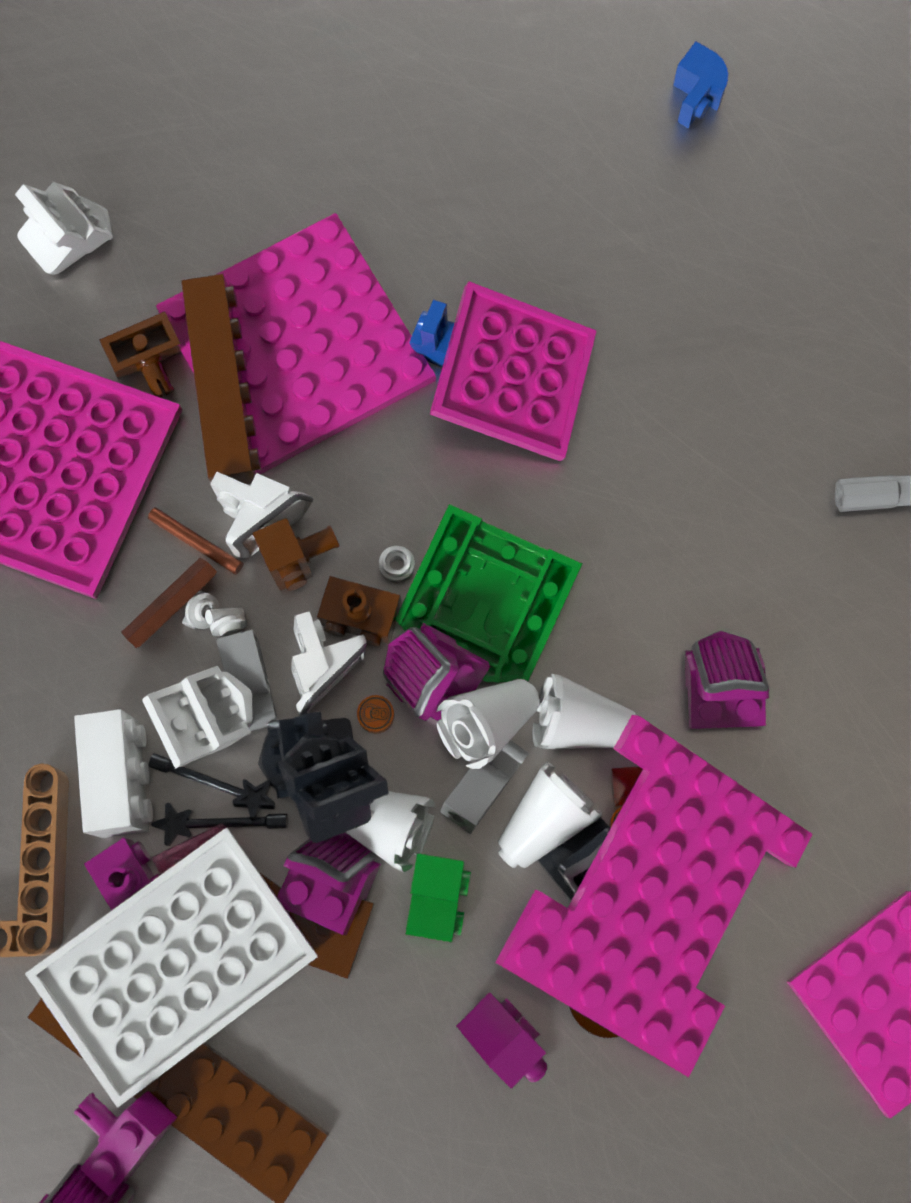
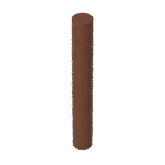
[148,507,243,575]

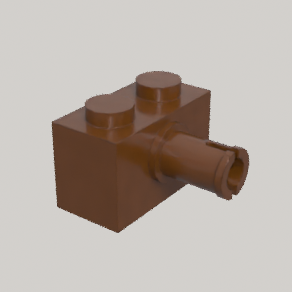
[99,311,181,398]
[252,518,340,591]
[317,576,402,646]

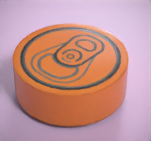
[357,695,395,734]

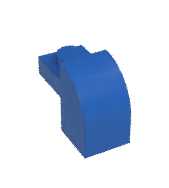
[673,41,728,128]
[409,300,454,367]

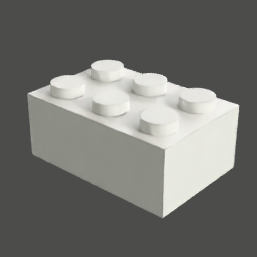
[74,709,153,838]

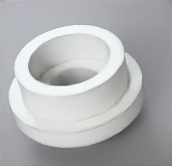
[379,546,415,582]

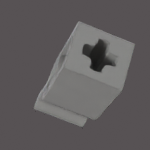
[216,629,278,731]
[440,740,529,834]

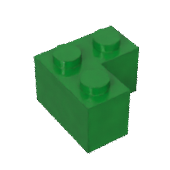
[405,853,471,942]

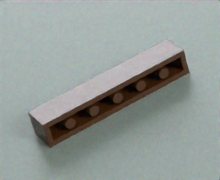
[181,274,261,484]

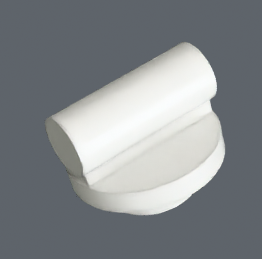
[182,590,220,629]
[205,607,247,638]

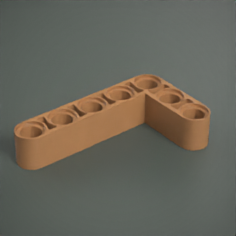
[0,763,69,957]

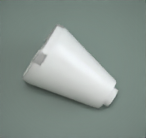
[532,674,636,749]
[436,679,539,769]
[498,762,602,868]
[346,791,435,872]

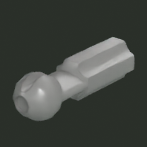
[835,475,911,512]

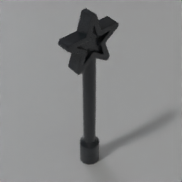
[148,753,276,821]
[151,803,288,846]

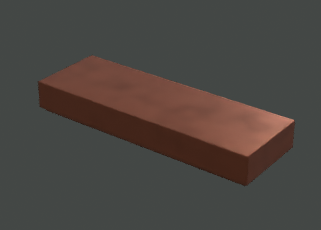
[121,557,217,648]

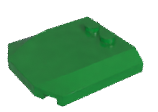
[395,504,582,683]

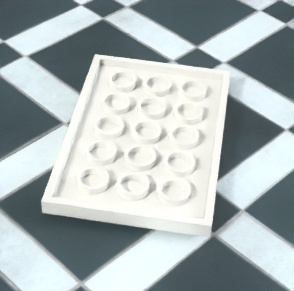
[25,828,318,1108]

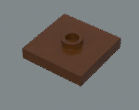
[289,899,374,979]

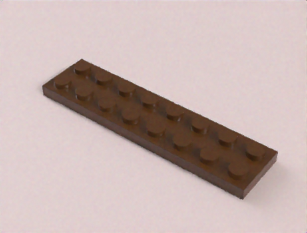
[27,998,329,1203]

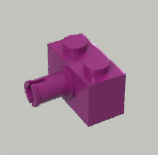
[84,838,160,911]
[456,992,547,1089]
[73,1091,177,1197]

